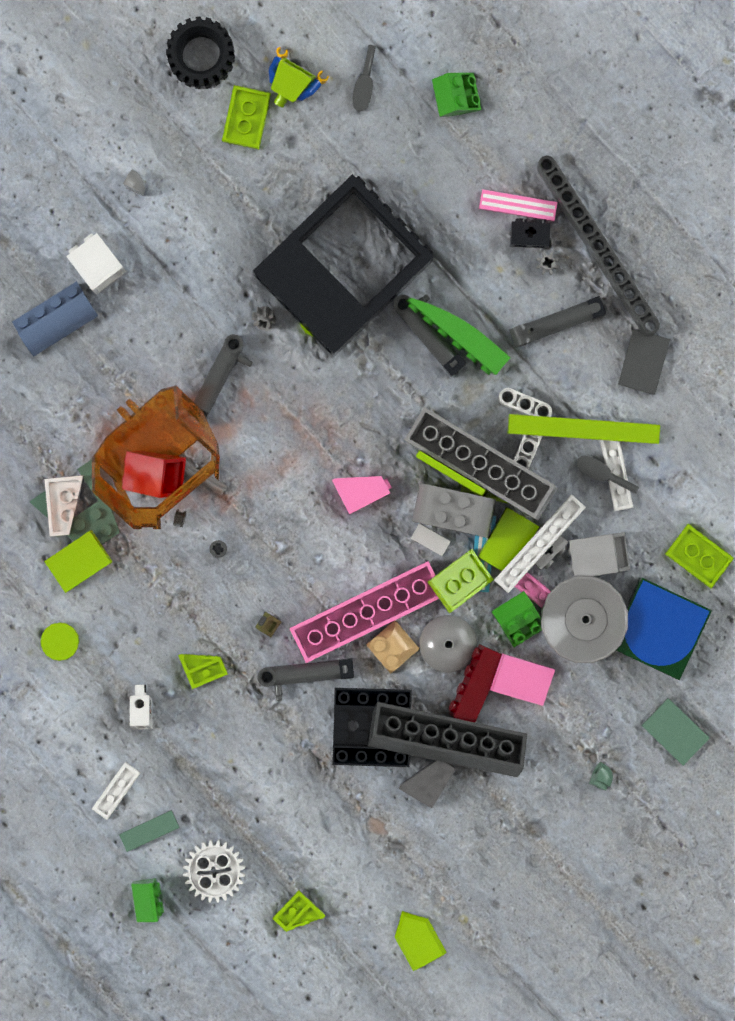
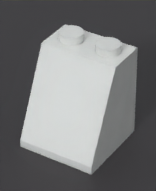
[66,233,127,295]

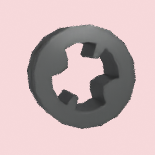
[210,540,227,557]

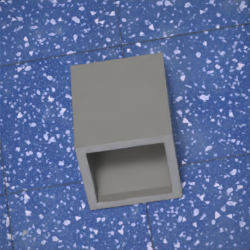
[568,532,630,577]

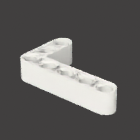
[498,388,552,469]

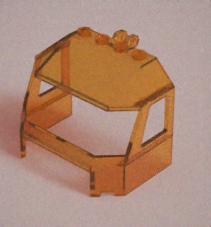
[92,385,220,529]

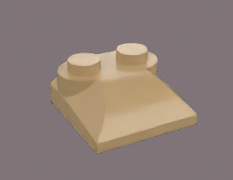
[366,620,420,674]

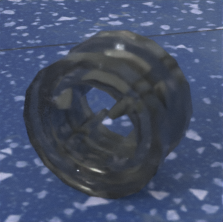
[173,509,187,528]

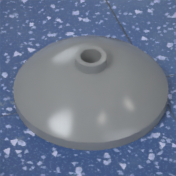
[419,615,477,673]

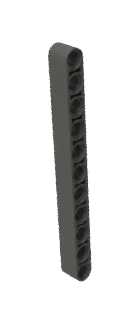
[537,155,660,336]

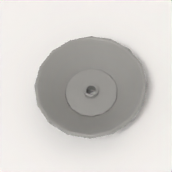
[541,576,628,663]

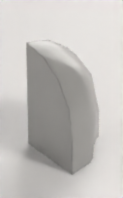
[123,169,145,196]

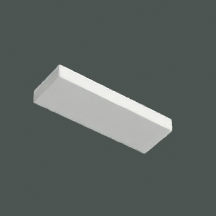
[92,762,141,820]

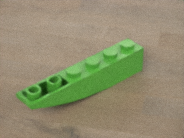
[406,298,511,375]

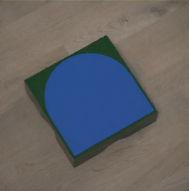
[615,577,712,680]

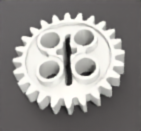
[183,839,246,903]

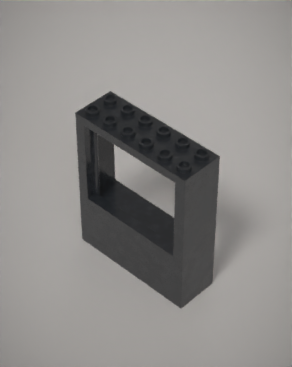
[253,174,434,357]

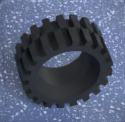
[166,17,235,89]

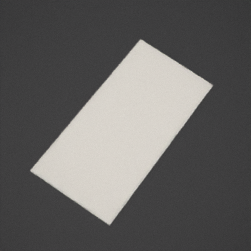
[411,524,451,556]

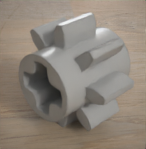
[536,252,559,275]
[252,306,276,330]

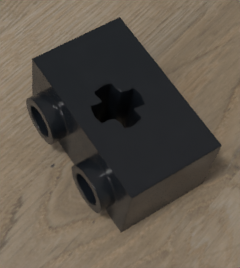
[510,218,550,249]

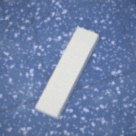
[600,440,634,511]

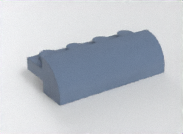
[12,281,98,357]

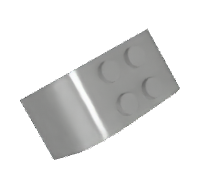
[412,483,496,538]

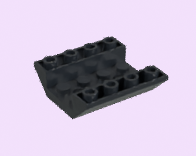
[332,687,412,767]

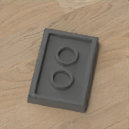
[618,329,670,395]

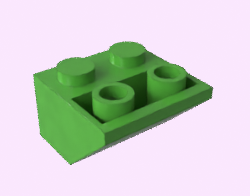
[432,73,482,117]
[492,591,542,647]
[131,878,164,922]

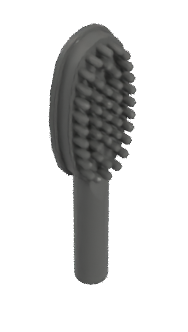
[352,45,376,111]
[577,456,639,494]

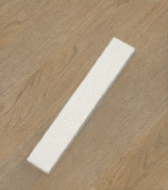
[494,494,586,593]

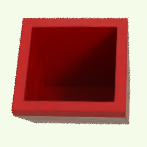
[122,450,186,498]

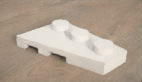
[44,476,83,537]

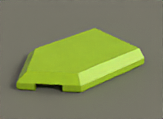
[395,911,447,971]

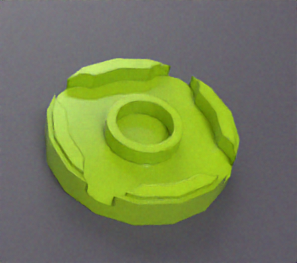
[40,622,80,661]

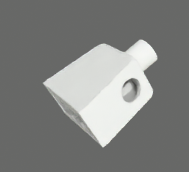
[130,685,153,730]

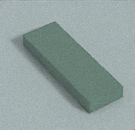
[119,810,180,852]

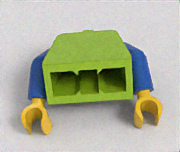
[269,47,329,108]

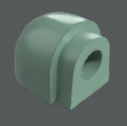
[589,762,613,791]

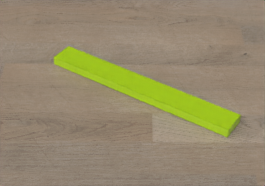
[507,414,660,444]

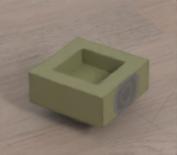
[255,612,281,637]

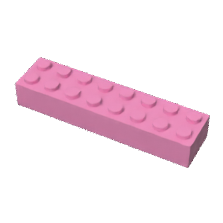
[289,561,439,663]

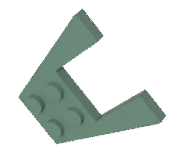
[29,459,121,545]

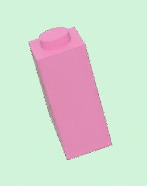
[332,476,392,515]

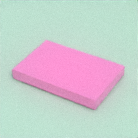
[490,653,555,706]

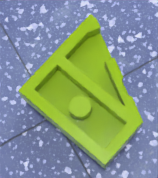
[178,654,228,689]
[272,890,326,932]

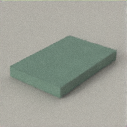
[641,698,710,766]

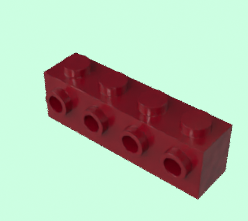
[449,644,502,722]

